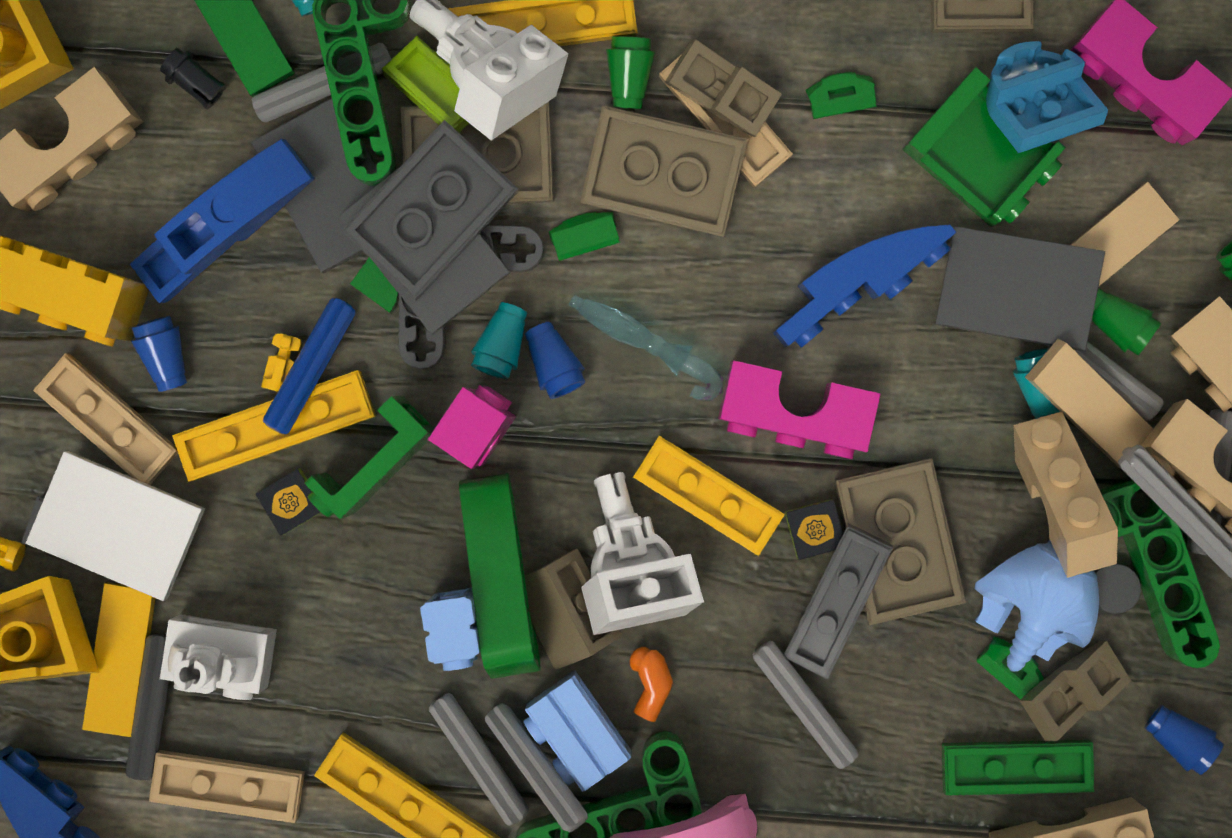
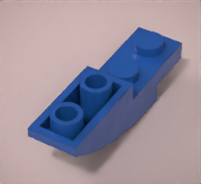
[130,139,315,303]
[772,225,957,348]
[0,745,100,838]

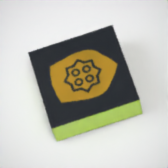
[256,468,321,536]
[784,499,843,560]

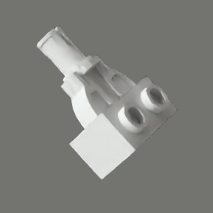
[410,0,569,141]
[581,472,704,635]
[160,615,277,700]

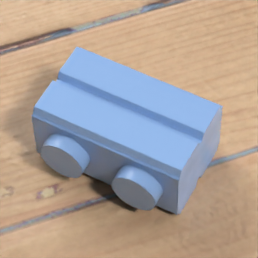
[420,588,480,671]
[524,670,632,792]

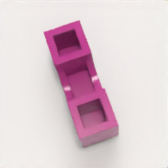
[1070,0,1232,145]
[718,360,881,460]
[428,385,516,469]

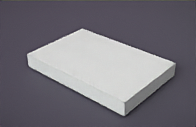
[25,451,205,601]

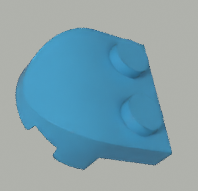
[986,41,1108,153]

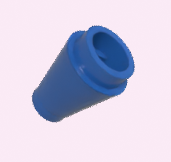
[131,315,187,392]
[525,322,586,399]
[1144,705,1224,775]

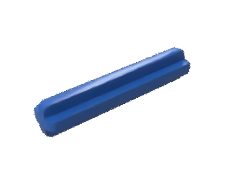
[263,298,355,435]

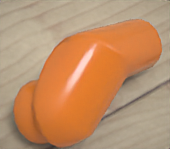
[630,647,673,722]

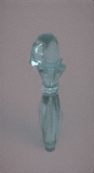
[569,295,723,401]

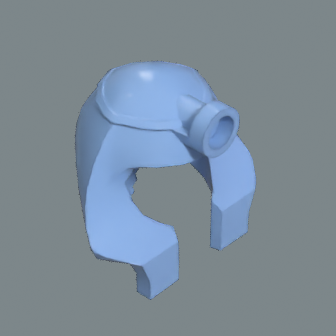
[974,540,1099,672]

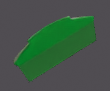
[806,72,876,119]
[548,212,620,261]
[976,636,1044,700]

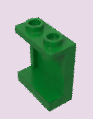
[902,67,1066,227]
[304,396,435,519]

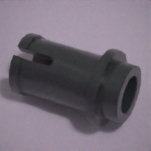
[160,48,227,110]

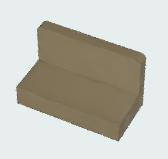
[525,548,623,669]

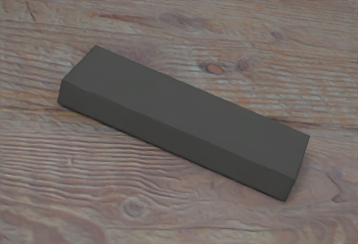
[784,523,894,679]

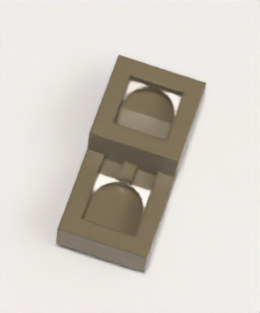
[665,39,782,137]
[1020,641,1132,741]

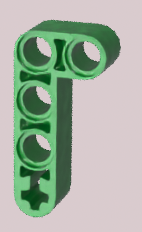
[312,0,411,186]
[459,473,541,679]
[1100,479,1220,668]
[515,731,702,838]

